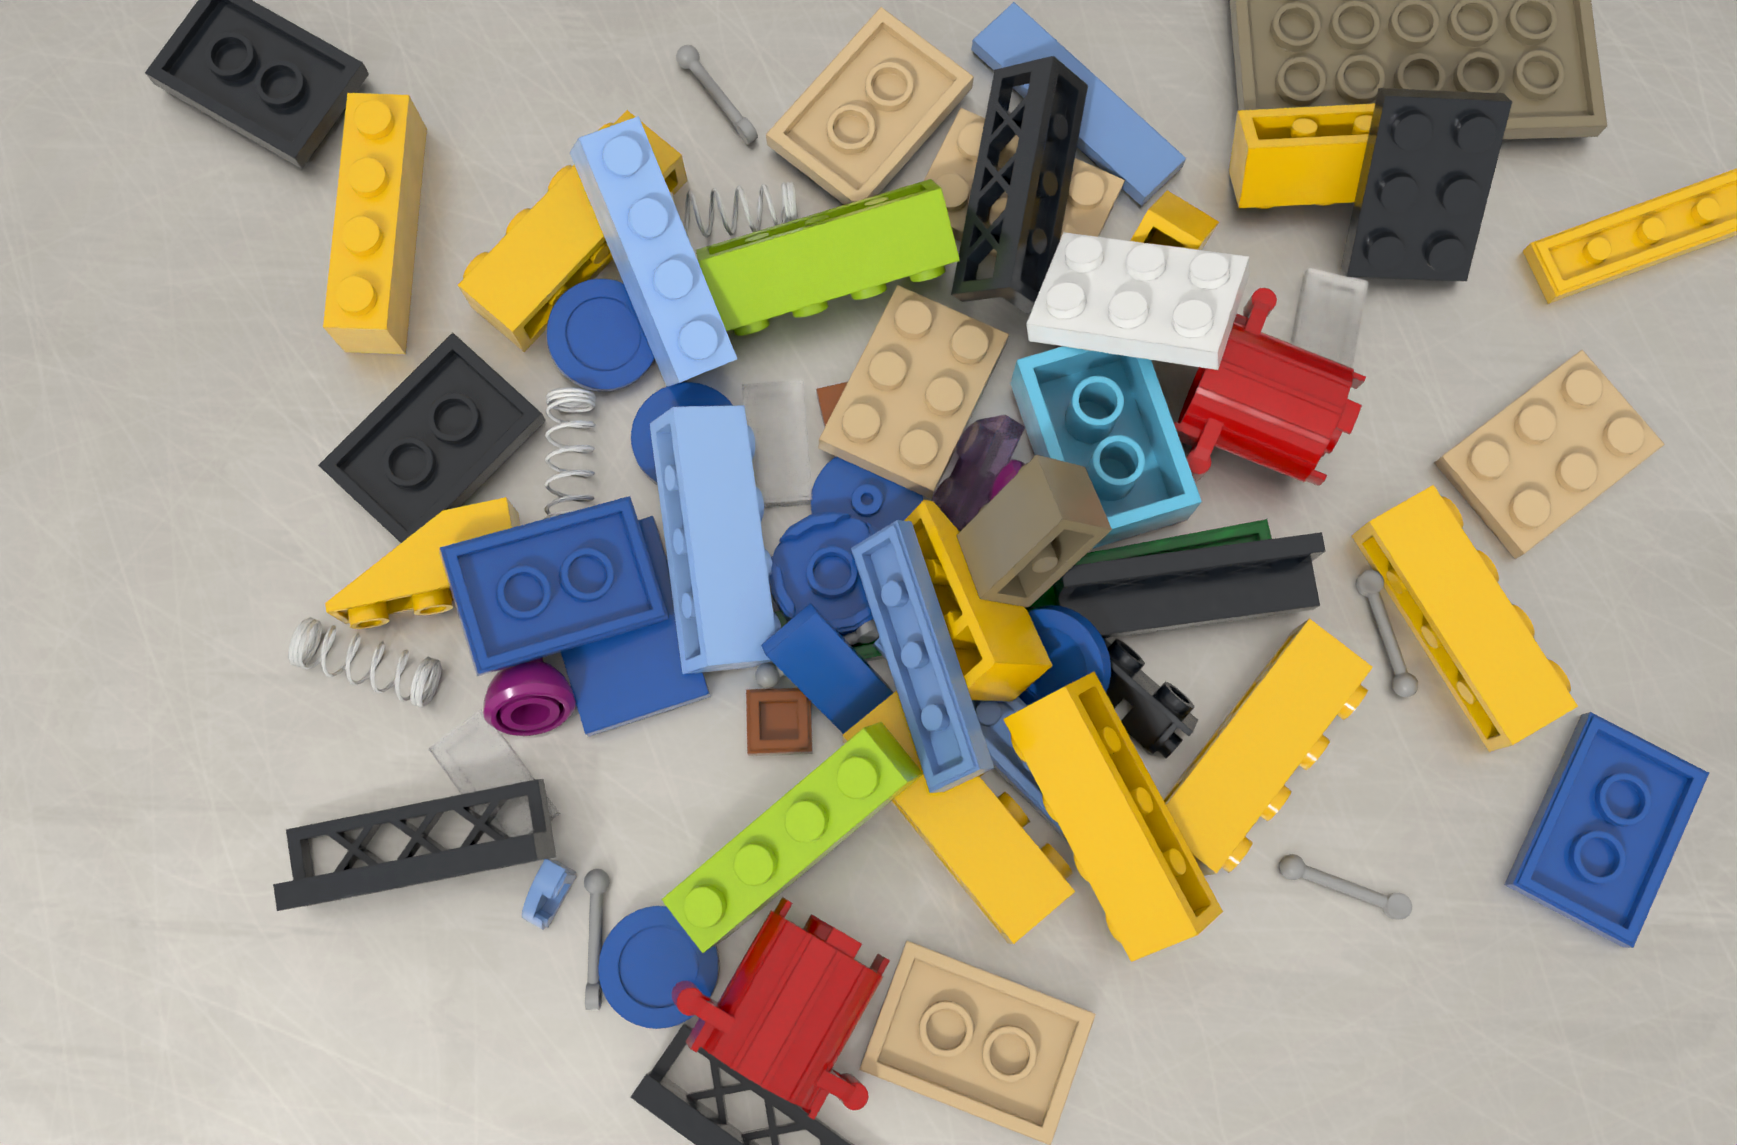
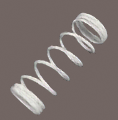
[670,181,797,238]
[544,388,596,519]
[288,617,442,708]

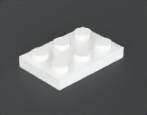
[1026,232,1249,370]

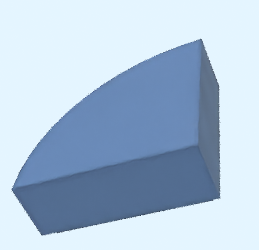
[522,859,577,930]

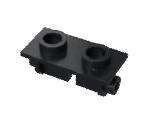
[1103,638,1198,759]

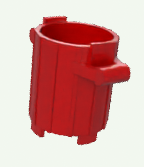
[1174,288,1366,486]
[672,897,890,1120]

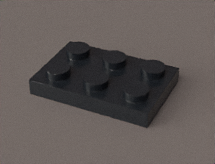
[145,0,369,169]
[1341,88,1512,282]
[318,332,546,543]

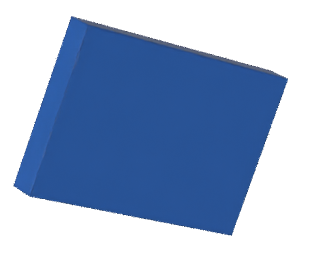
[439,496,669,677]
[561,516,711,737]
[1504,712,1709,948]

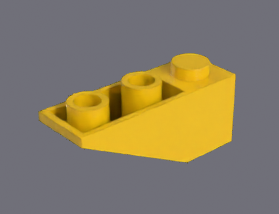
[325,497,521,629]

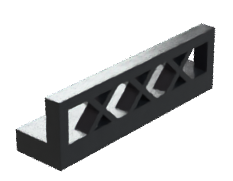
[951,56,1088,314]
[1053,532,1326,638]
[273,779,556,911]
[630,1024,854,1145]

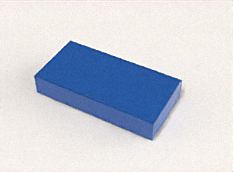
[761,603,893,734]

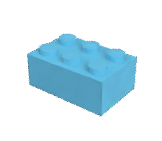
[1010,346,1202,549]

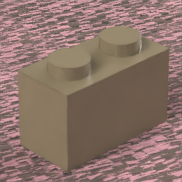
[956,455,1112,607]

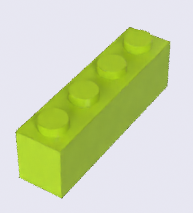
[696,179,960,336]
[661,722,923,953]

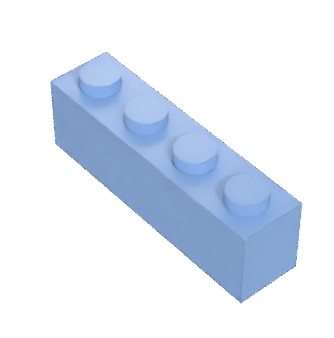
[570,116,737,387]
[650,405,781,674]

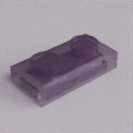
[931,415,1025,532]

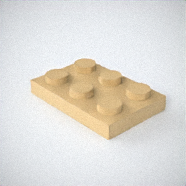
[766,7,974,205]
[924,108,1125,257]
[818,285,1009,499]
[1434,350,1665,559]
[859,940,1096,1145]

